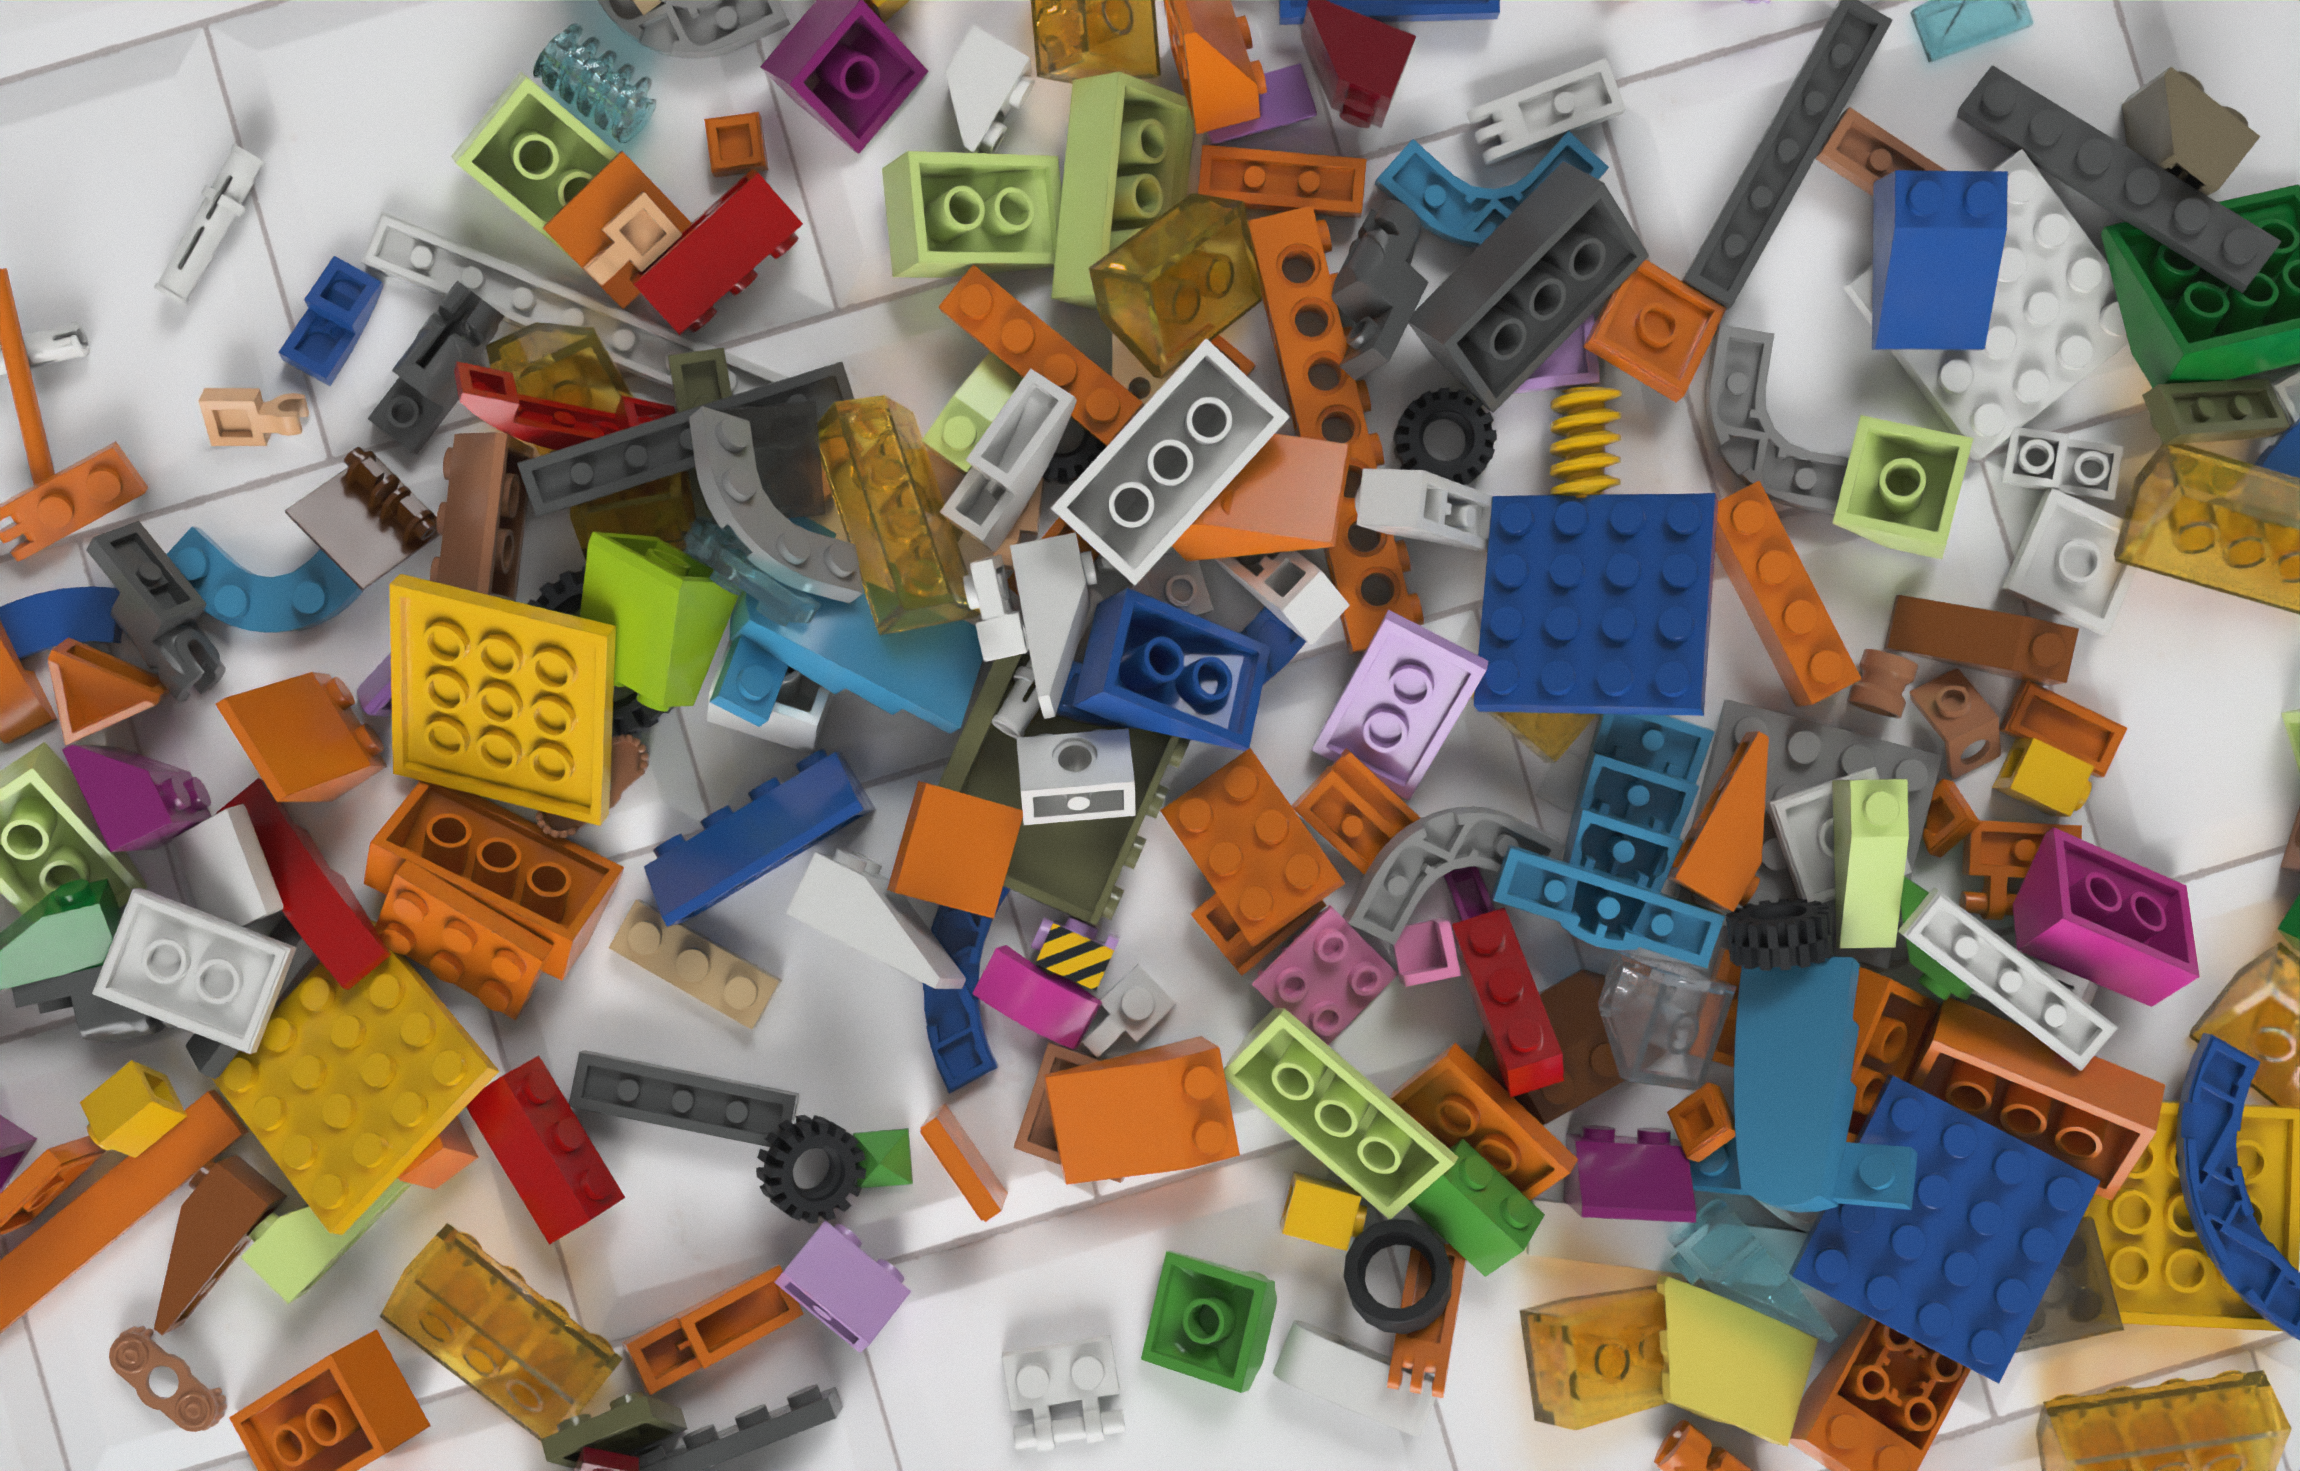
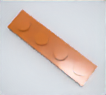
[938,264,1144,447]

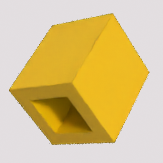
[1992,738,2094,817]
[79,1060,187,1158]
[1279,1171,1367,1251]

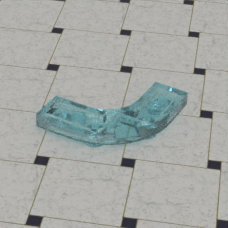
[684,516,821,626]

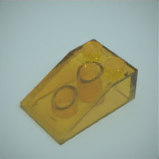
[1519,1281,1692,1431]

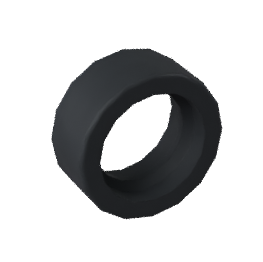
[1343,1219,1453,1334]

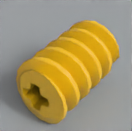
[1549,387,1622,498]

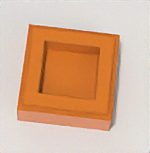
[704,112,769,178]
[1667,1082,1735,1163]

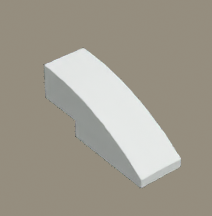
[940,368,1077,553]

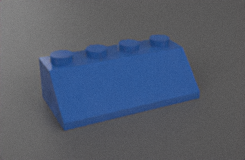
[644,748,876,927]

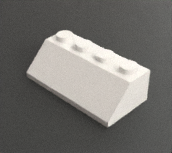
[1051,338,1290,585]

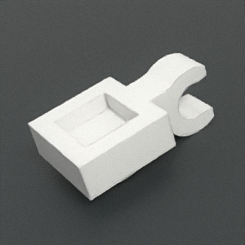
[1082,964,1177,1058]

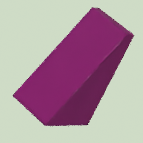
[1444,866,1495,921]

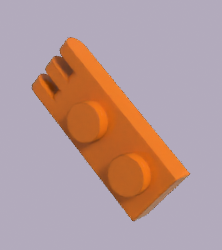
[0,441,148,562]
[1387,1243,1467,1398]

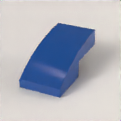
[278,256,384,386]

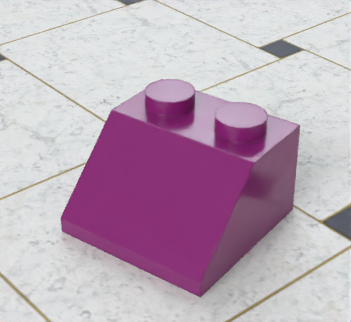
[760,0,929,154]
[62,745,212,852]
[1563,1125,1696,1223]

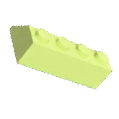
[1051,71,1194,317]
[1224,1008,1458,1220]

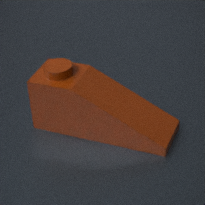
[1884,595,2079,686]
[154,1154,287,1336]

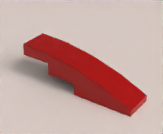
[216,778,391,990]

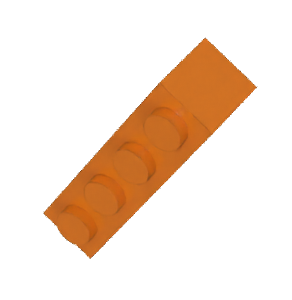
[1715,480,1862,707]

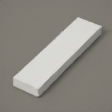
[1898,887,2118,1071]

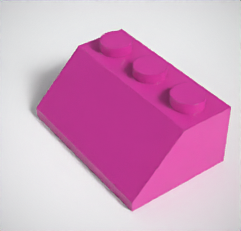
[2013,827,2200,1007]

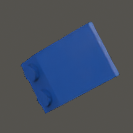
[1872,170,2008,350]
[1073,587,1271,751]

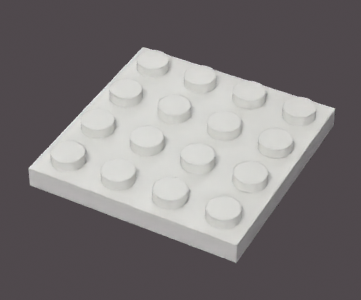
[1843,149,2129,461]

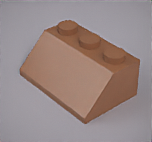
[430,432,534,602]

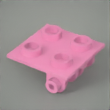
[1252,905,1398,1045]

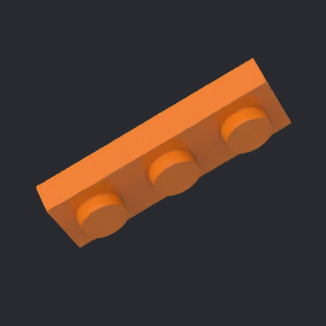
[1197,145,1367,218]

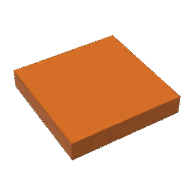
[542,150,691,309]
[1583,260,1727,403]
[887,781,1023,919]
[920,1103,1008,1222]
[0,1136,106,1235]

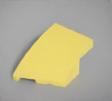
[1656,1275,1818,1447]

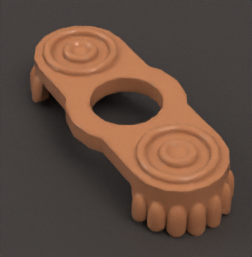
[535,734,650,838]
[109,1326,227,1432]

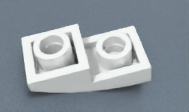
[2002,427,2124,503]

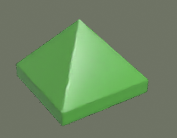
[853,1128,913,1188]

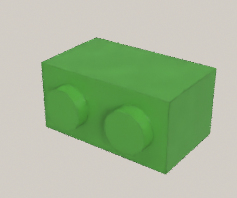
[1408,1139,1545,1277]

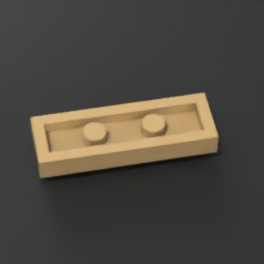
[608,899,782,1030]

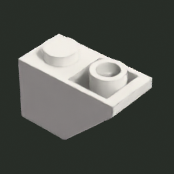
[945,24,1035,154]

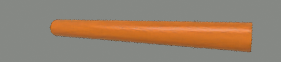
[0,268,55,485]

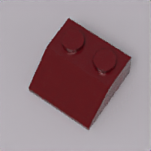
[1301,0,1416,128]

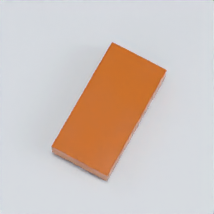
[1999,680,2127,778]

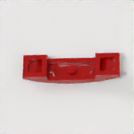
[454,361,676,450]

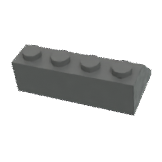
[1408,161,1649,413]

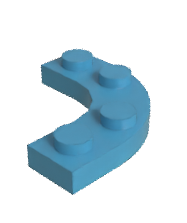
[1374,131,1609,248]
[167,526,364,633]

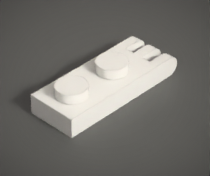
[1466,58,1626,165]

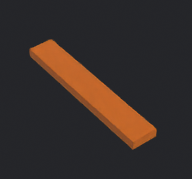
[0,1089,249,1334]

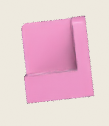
[1392,918,1461,987]

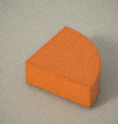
[1923,778,1981,858]

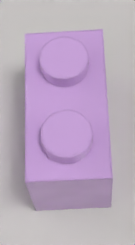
[774,1220,911,1353]

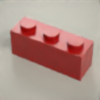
[630,169,803,335]
[1452,907,1564,1098]
[466,1055,626,1245]

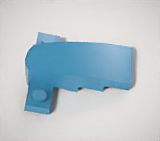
[710,508,983,734]
[1491,714,1725,968]
[1689,957,1918,1213]

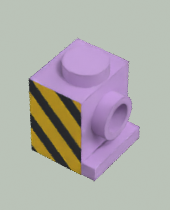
[1031,916,1120,991]

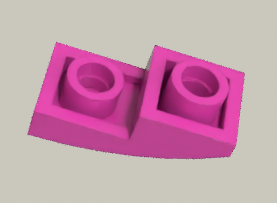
[972,945,1102,1049]

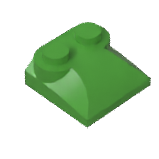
[1141,1250,1277,1393]

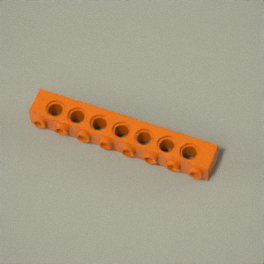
[1246,205,1424,655]

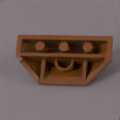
[1473,969,1682,1125]

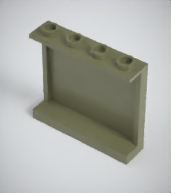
[938,653,1191,927]

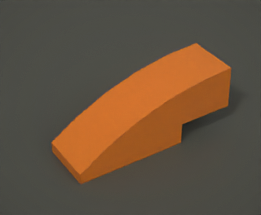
[621,1264,804,1395]

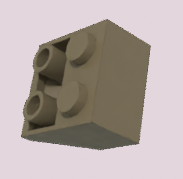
[2122,67,2261,196]

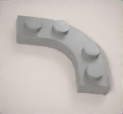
[597,0,791,58]
[1705,324,1849,514]
[689,406,863,603]
[1342,806,1566,945]

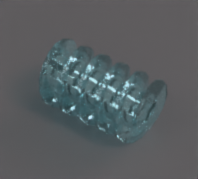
[533,23,657,144]

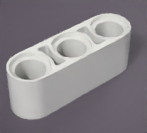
[1272,1320,1436,1436]

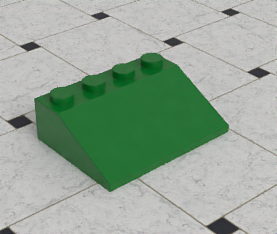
[2101,184,2300,388]

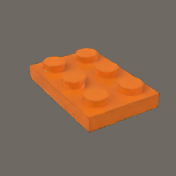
[1160,748,1345,947]
[375,859,554,1021]
[1389,1042,1578,1201]

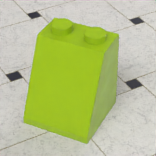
[580,532,744,712]

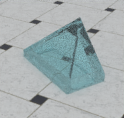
[1910,0,2034,63]

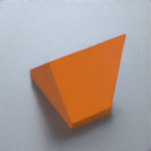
[47,637,169,746]

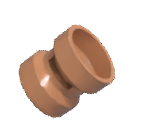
[1847,649,1919,719]

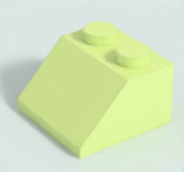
[1833,415,1973,560]

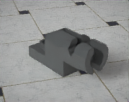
[1331,199,1429,380]
[367,281,505,454]
[86,521,226,703]
[12,966,178,1043]

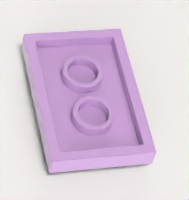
[1311,610,1489,800]

